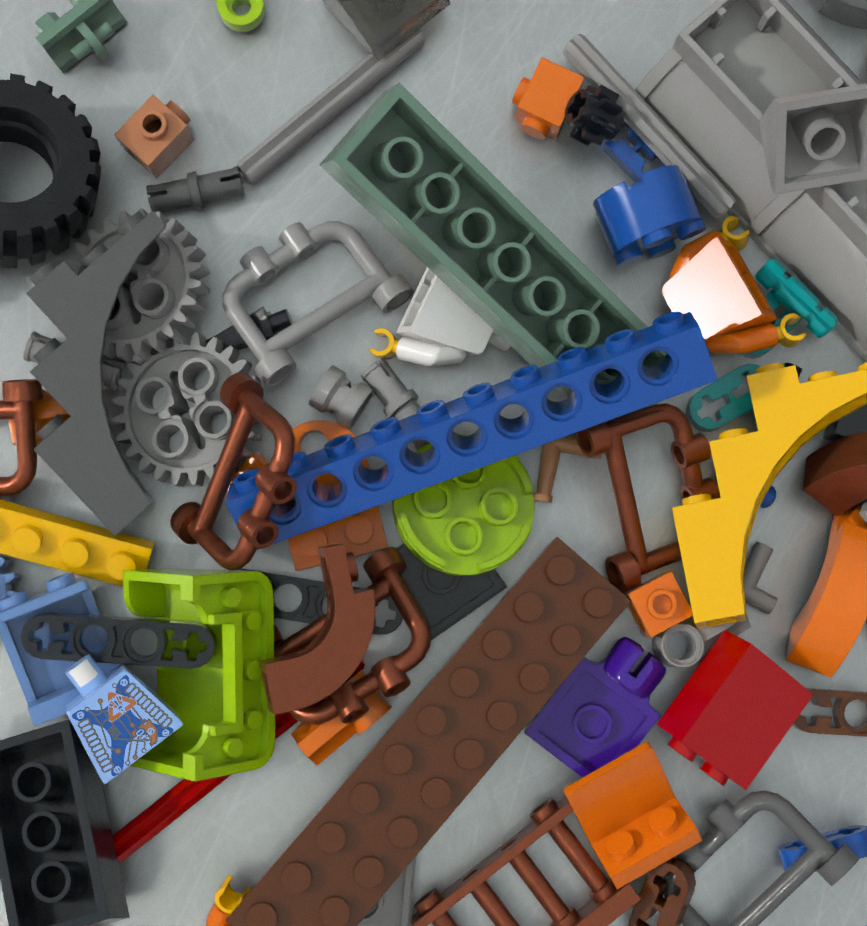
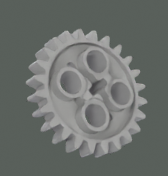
[66,209,210,362]
[112,332,266,487]

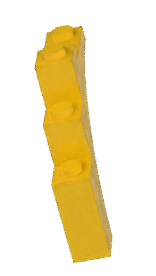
[672,363,867,629]

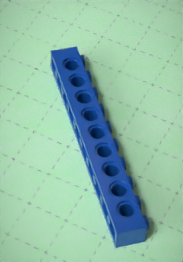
[225,311,718,550]

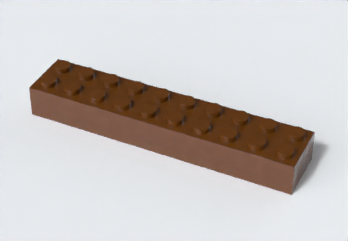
[225,537,631,926]

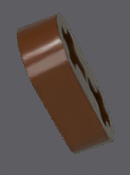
[628,858,696,926]

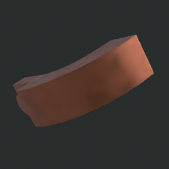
[802,432,867,516]
[259,544,375,715]

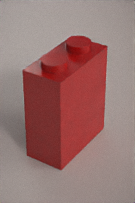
[657,630,814,790]

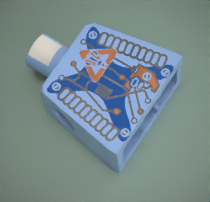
[65,654,184,784]

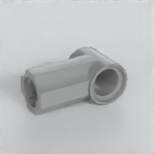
[652,615,751,668]

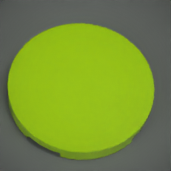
[392,434,534,576]

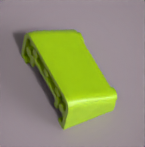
[123,569,275,781]

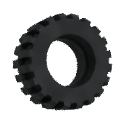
[0,73,101,268]

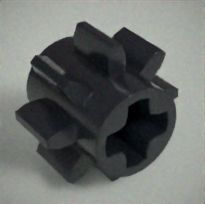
[565,84,624,146]

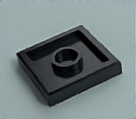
[397,543,507,641]

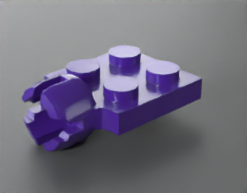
[524,637,666,777]

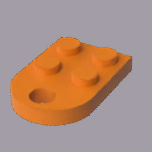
[286,420,388,571]

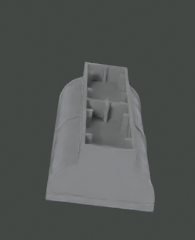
[635,0,867,363]

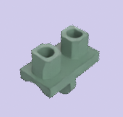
[35,0,127,73]

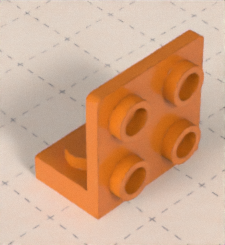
[563,742,703,890]

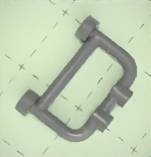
[223,221,414,387]

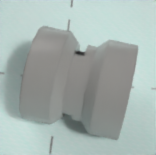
[308,365,374,430]

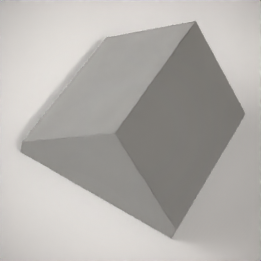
[759,84,867,194]

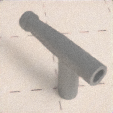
[683,541,777,614]

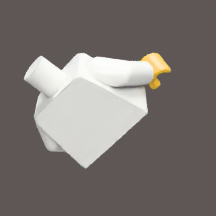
[369,267,511,367]

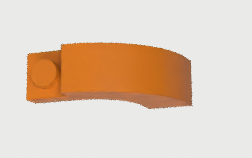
[786,505,867,678]

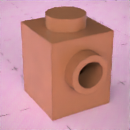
[114,94,195,179]

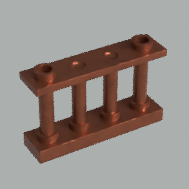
[411,797,641,926]

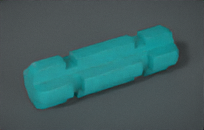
[755,258,838,338]

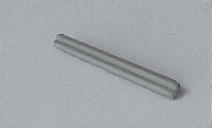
[237,22,425,184]
[563,34,736,219]

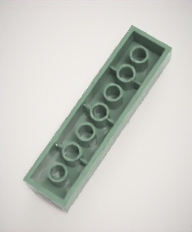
[320,83,666,412]

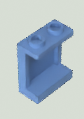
[0,572,120,726]

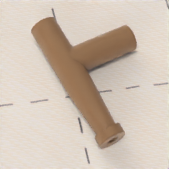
[534,435,602,503]

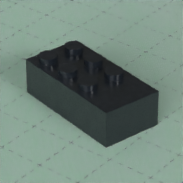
[0,719,130,926]

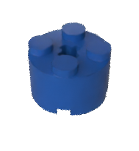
[593,165,706,267]

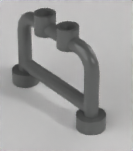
[664,790,860,926]

